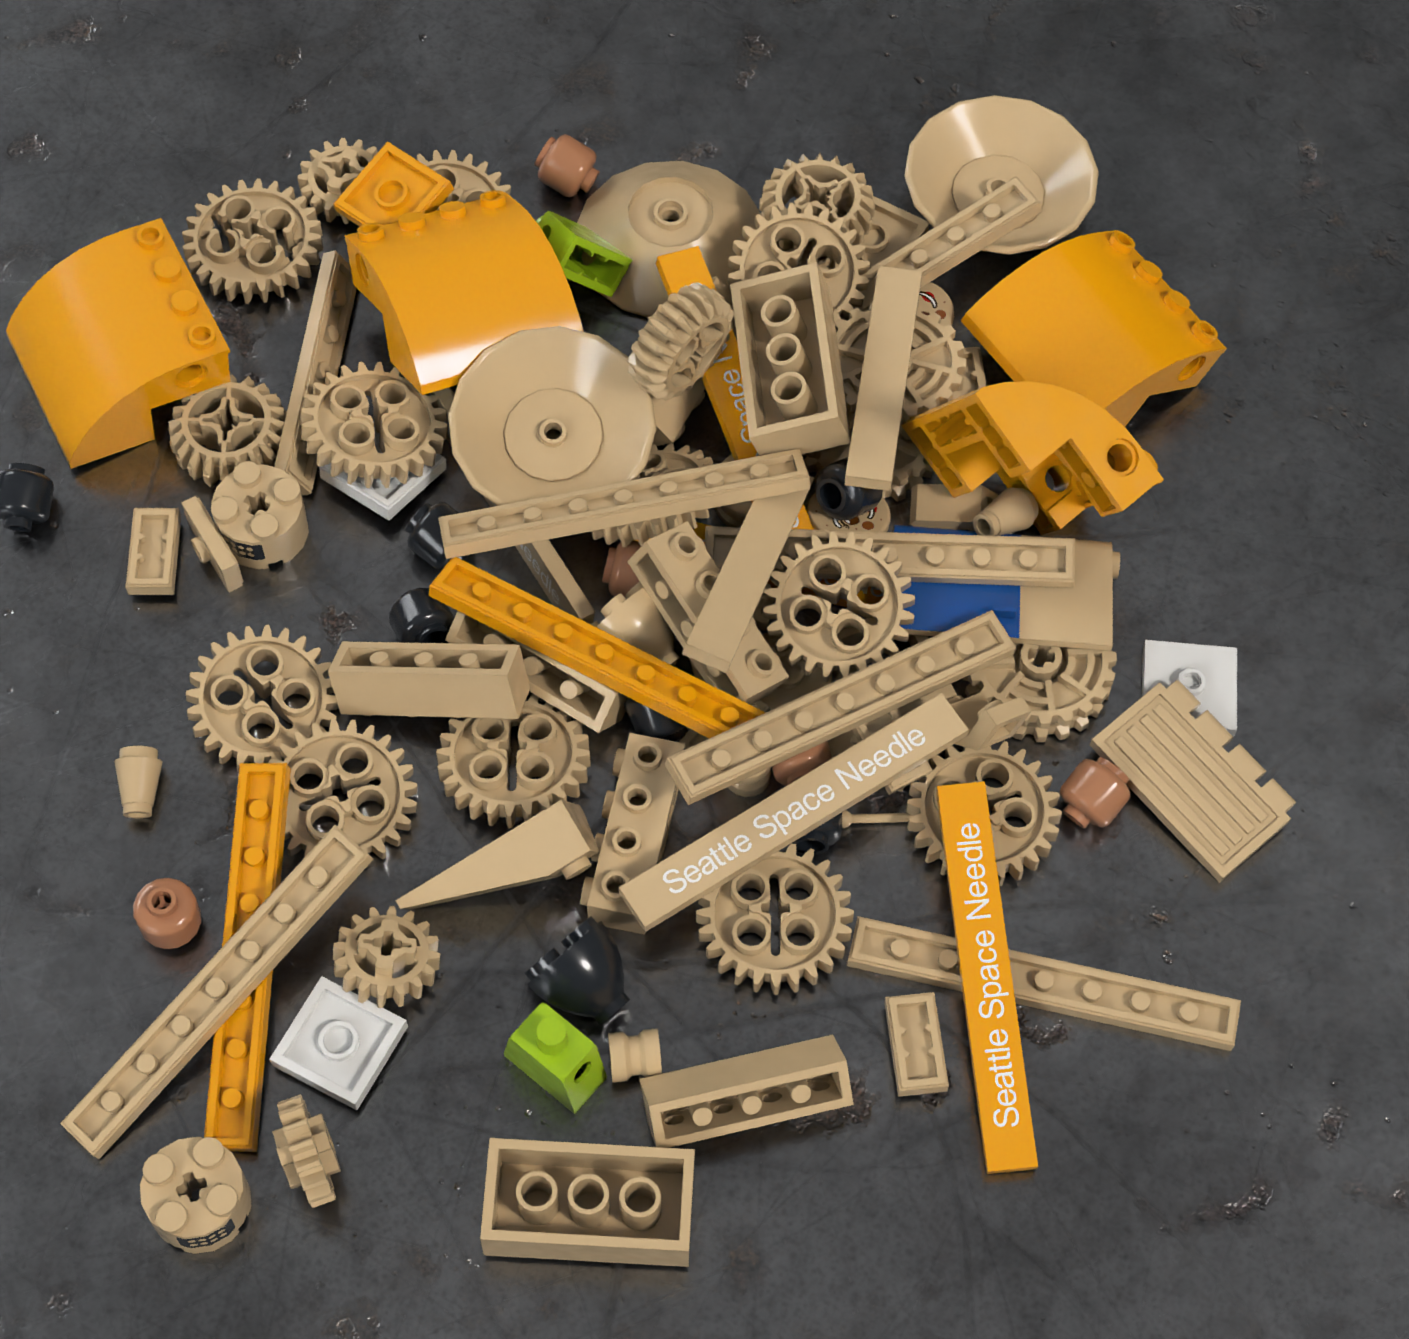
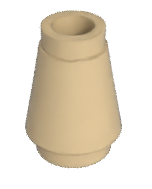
[973,487,1038,536]
[114,746,163,818]

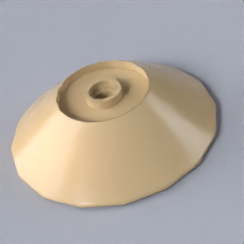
[904,95,1099,255]
[577,161,761,317]
[448,326,656,506]

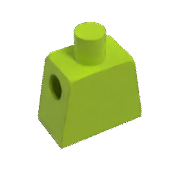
[536,211,633,297]
[504,1002,607,1114]

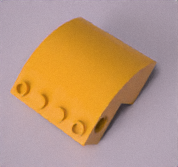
[344,190,584,395]
[6,218,230,469]
[961,230,1227,427]
[901,381,1164,535]

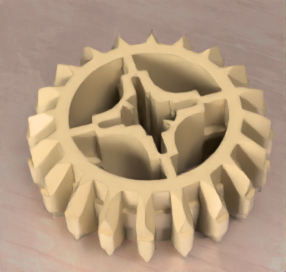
[759,153,875,262]
[628,282,734,401]
[168,373,287,487]

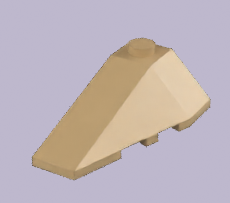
[395,800,599,910]

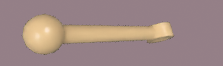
[842,810,914,828]

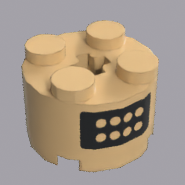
[211,461,309,570]
[140,1137,251,1254]

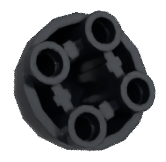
[524,916,630,1025]

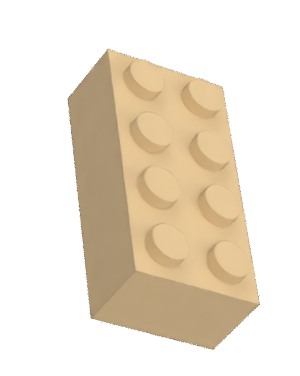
[730,262,851,456]
[480,1138,695,1267]

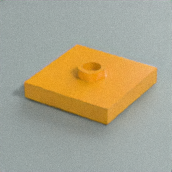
[333,141,454,227]

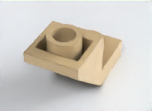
[909,484,1012,534]
[948,692,1032,751]

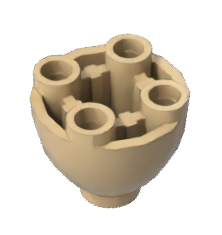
[591,582,680,666]

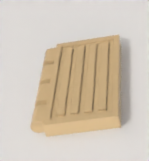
[1089,680,1296,883]

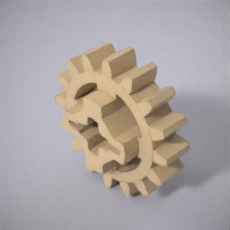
[298,138,378,224]
[333,906,440,1008]
[272,1094,341,1208]

